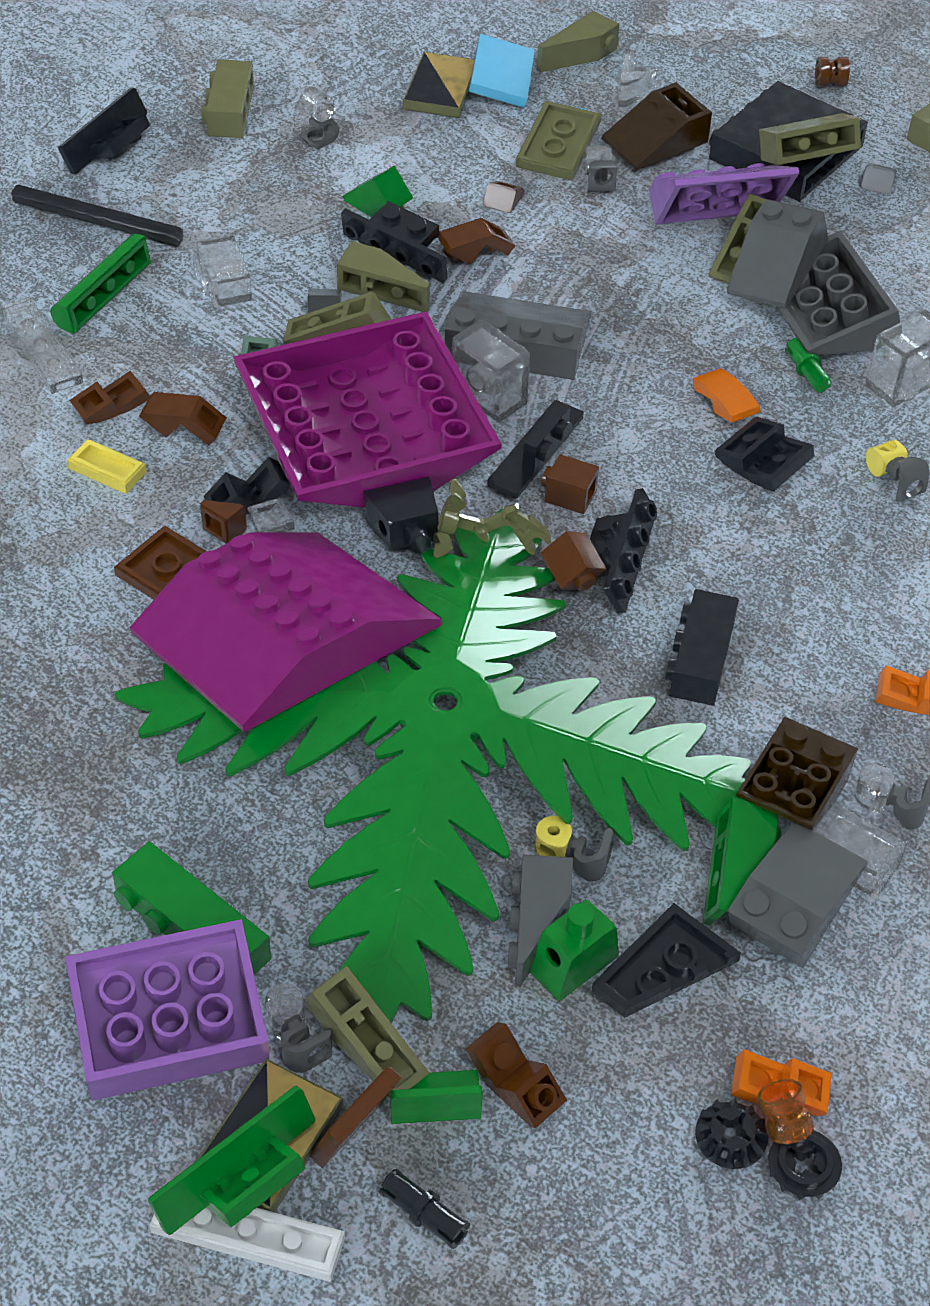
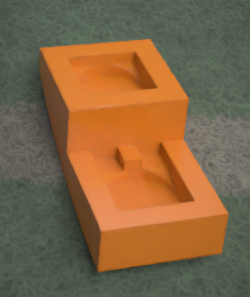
[693,368,760,423]
[875,665,930,715]
[731,1049,832,1116]

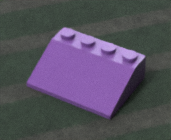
[649,163,799,225]
[65,919,269,1101]

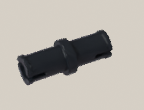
[379,1169,470,1249]

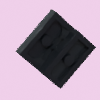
[714,416,814,492]

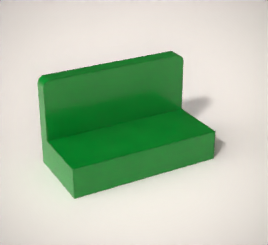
[390,1070,483,1124]

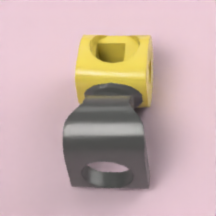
[866,439,930,502]
[535,816,613,881]

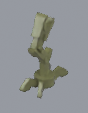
[433,478,551,558]

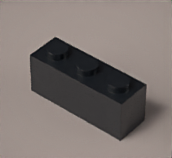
[665,589,739,706]

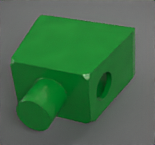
[530,900,619,1002]

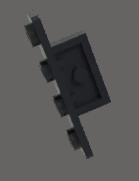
[58,88,151,174]
[341,201,448,283]
[487,400,584,499]
[590,488,657,614]

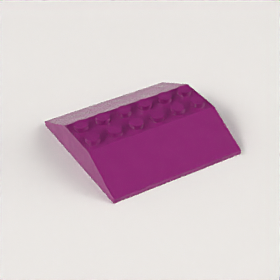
[233,311,502,508]
[130,532,442,732]

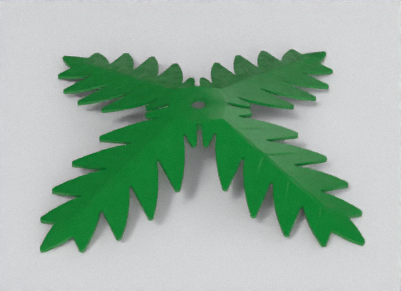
[115,509,751,1023]

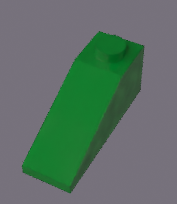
[702,797,781,926]

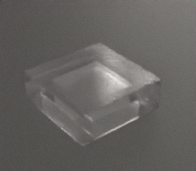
[247,497,295,532]

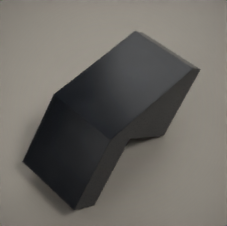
[203,457,290,515]

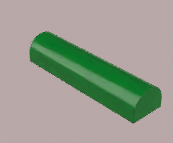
[50,234,151,334]

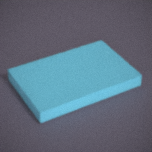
[469,34,535,107]

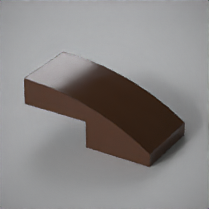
[69,371,150,424]

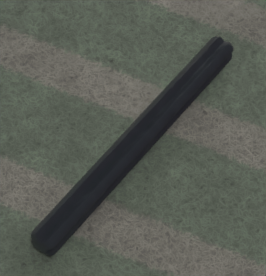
[11,185,184,246]

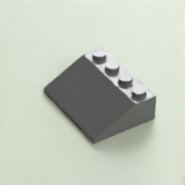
[776,230,902,355]
[445,291,592,380]

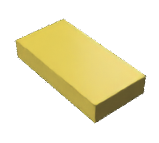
[67,439,147,494]

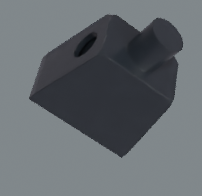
[364,477,439,553]

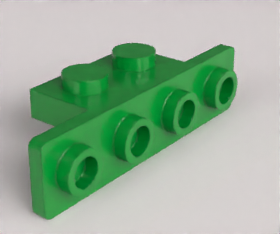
[148,1086,315,1235]

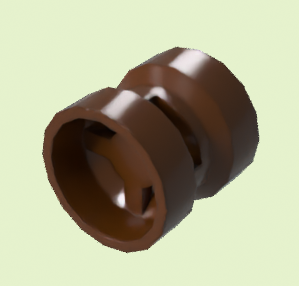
[815,56,850,87]

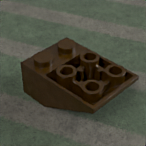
[601,82,712,170]
[736,716,858,830]

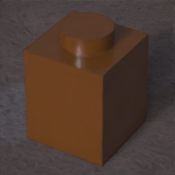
[541,454,599,514]
[540,531,607,591]

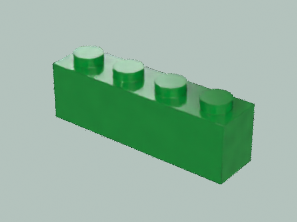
[112,841,271,975]

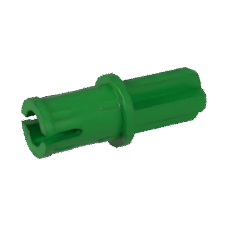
[785,337,832,393]

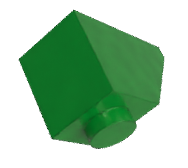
[342,165,413,217]

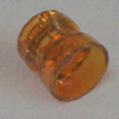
[758,1079,814,1144]

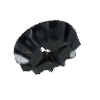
[695,1098,769,1169]
[767,1128,842,1200]

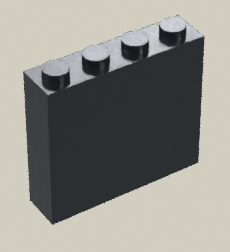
[709,81,868,202]

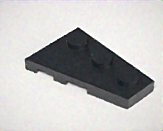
[591,903,741,1018]

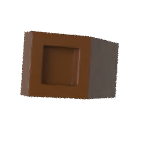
[437,218,516,264]
[139,392,227,446]
[466,1022,567,1128]

